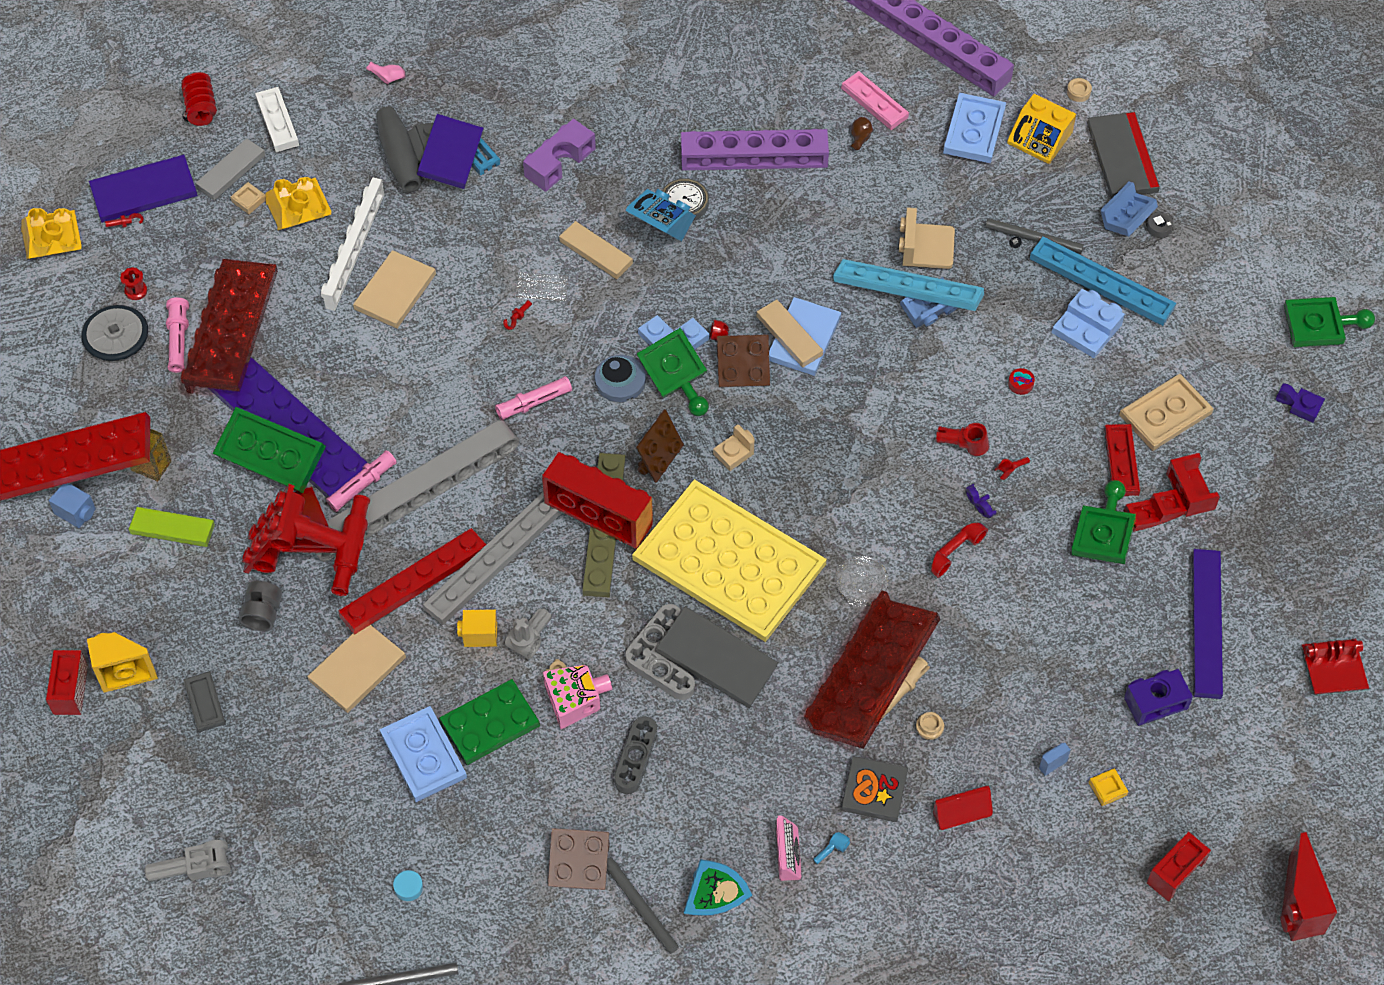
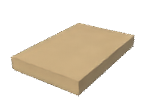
[353,250,436,329]
[1119,374,1214,451]
[307,625,406,713]

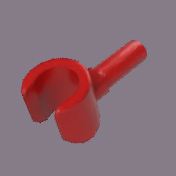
[994,457,1030,480]

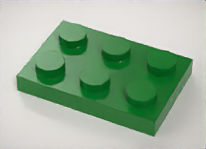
[439,679,540,765]

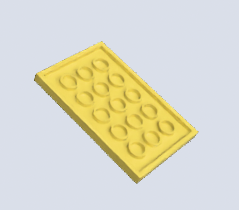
[632,479,827,642]

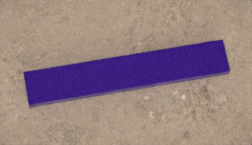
[1192,549,1223,699]

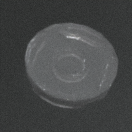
[835,556,889,607]

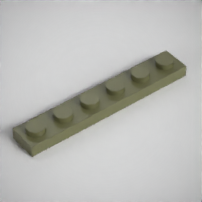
[583,453,626,598]

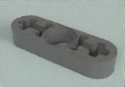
[615,716,657,794]

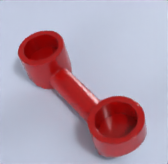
[931,523,988,578]

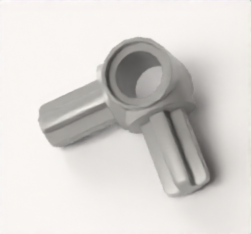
[505,608,552,659]

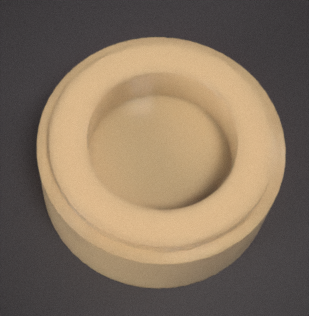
[1067,78,1092,102]

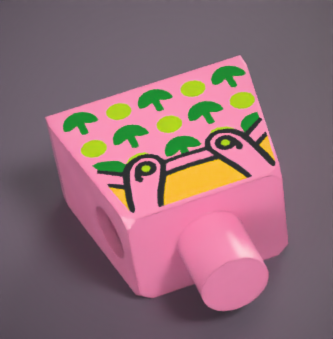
[543,665,612,729]

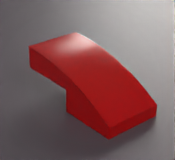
[1123,489,1187,532]

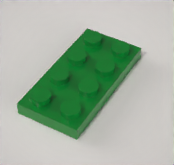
[213,407,326,493]

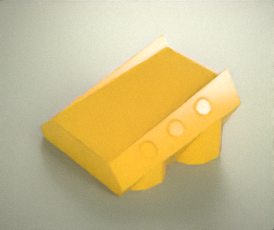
[265,177,331,231]
[21,208,82,259]

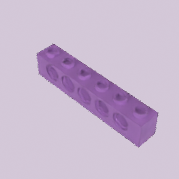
[681,129,829,170]

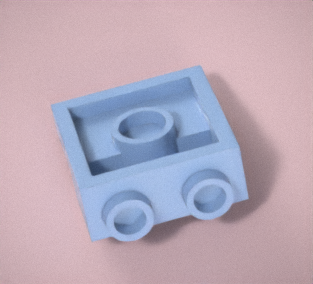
[1052,289,1125,358]

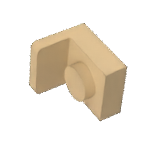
[713,424,755,471]

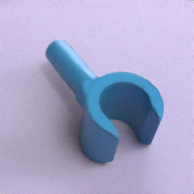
[813,832,850,864]

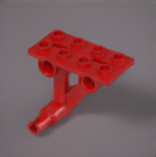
[242,484,370,596]

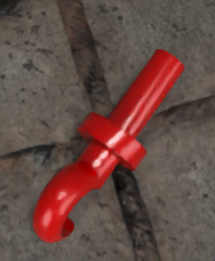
[105,213,144,228]
[503,300,532,330]

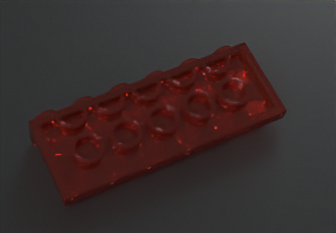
[181,259,278,394]
[804,590,940,749]

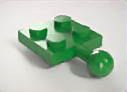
[1284,297,1375,347]
[637,327,709,416]
[1072,480,1136,564]

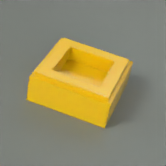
[1089,768,1128,806]

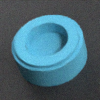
[393,870,423,901]

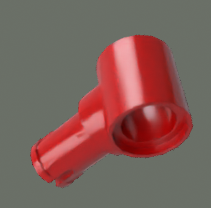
[936,423,990,456]

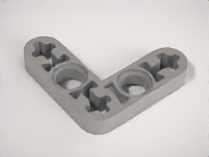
[626,604,695,700]

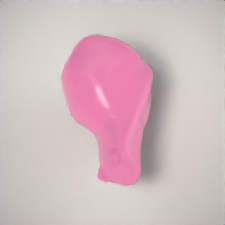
[366,62,405,84]

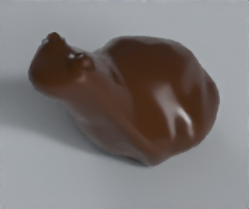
[851,117,873,150]

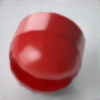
[710,320,729,341]

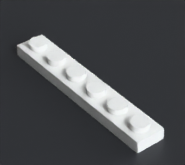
[321,178,384,311]

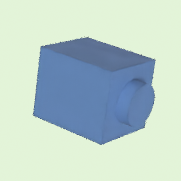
[48,483,96,528]

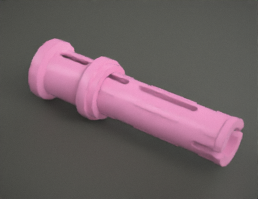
[166,297,189,373]

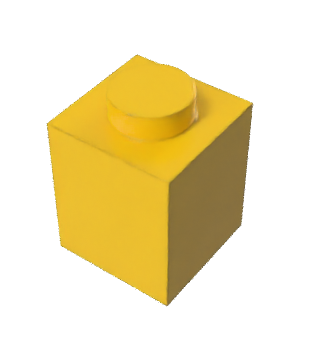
[457,610,498,647]

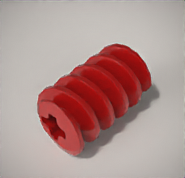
[181,72,217,126]

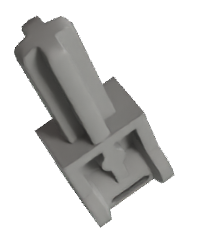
[145,840,231,881]

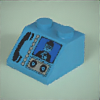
[625,189,696,242]

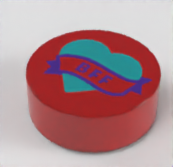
[1008,368,1035,395]

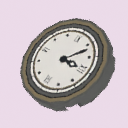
[662,178,709,221]

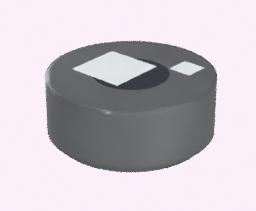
[1147,213,1173,238]

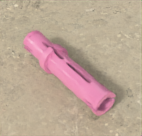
[495,376,572,420]
[326,450,397,512]

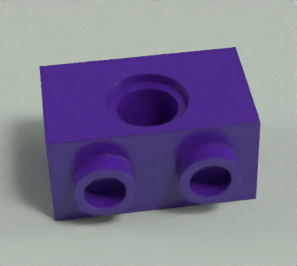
[1124,669,1193,726]

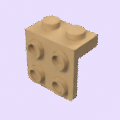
[899,208,955,269]

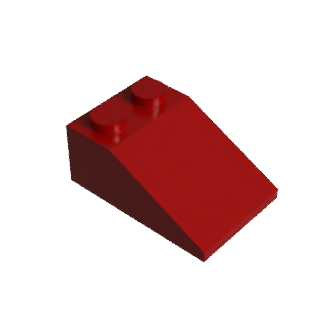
[1281,832,1337,941]

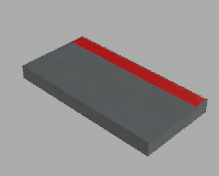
[1087,112,1160,199]

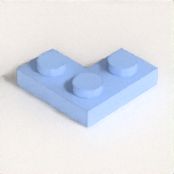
[638,315,709,350]

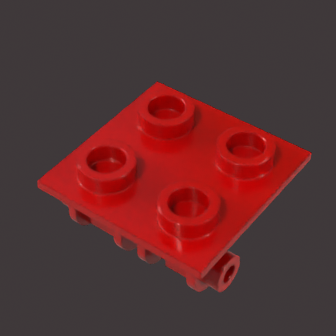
[1302,638,1369,695]

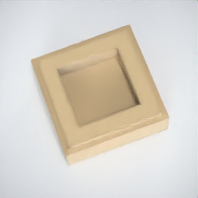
[231,182,266,214]

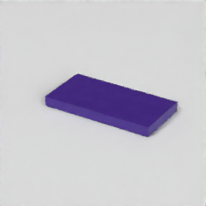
[89,155,198,223]

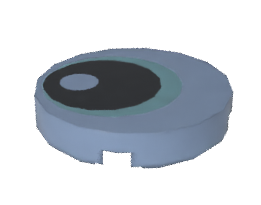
[594,355,646,402]

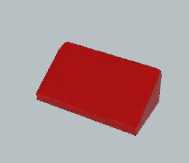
[933,786,993,830]

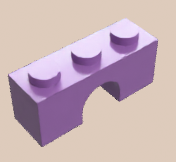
[523,118,596,192]

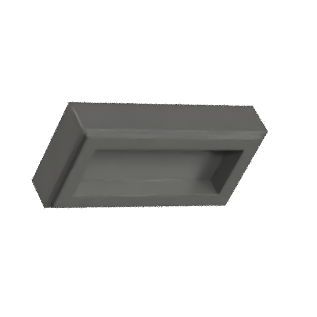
[183,671,226,732]

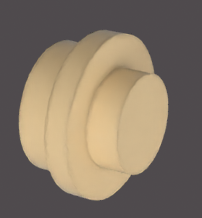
[916,712,944,740]

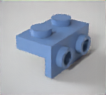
[1101,181,1158,237]
[900,277,958,328]

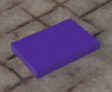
[417,114,484,189]

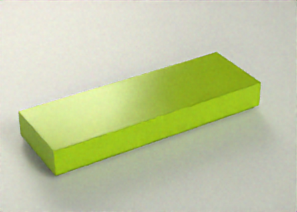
[129,507,215,547]

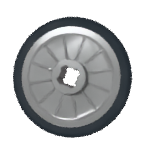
[81,305,148,361]

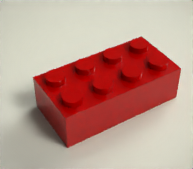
[542,452,653,549]

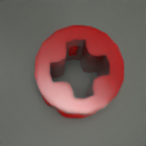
[120,267,148,300]

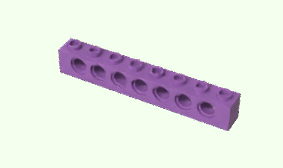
[847,0,1014,97]

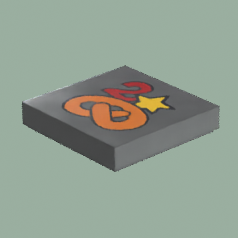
[841,756,908,822]

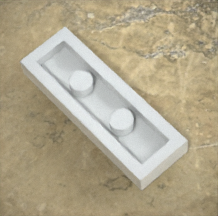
[255,87,299,152]

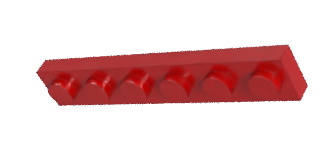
[338,528,486,635]

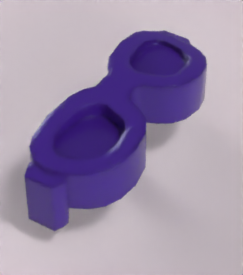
[966,484,997,518]

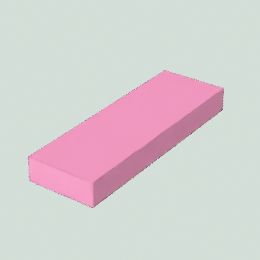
[841,71,909,130]

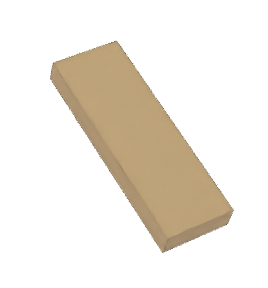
[559,221,633,279]
[756,300,823,368]

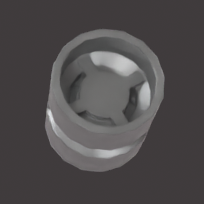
[238,581,282,631]

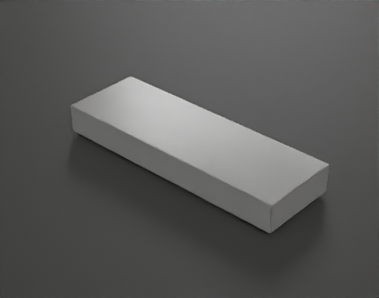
[195,138,265,200]

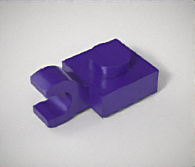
[1275,383,1325,423]

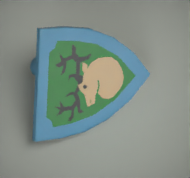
[683,859,752,915]

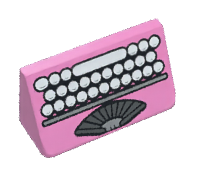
[776,816,802,881]

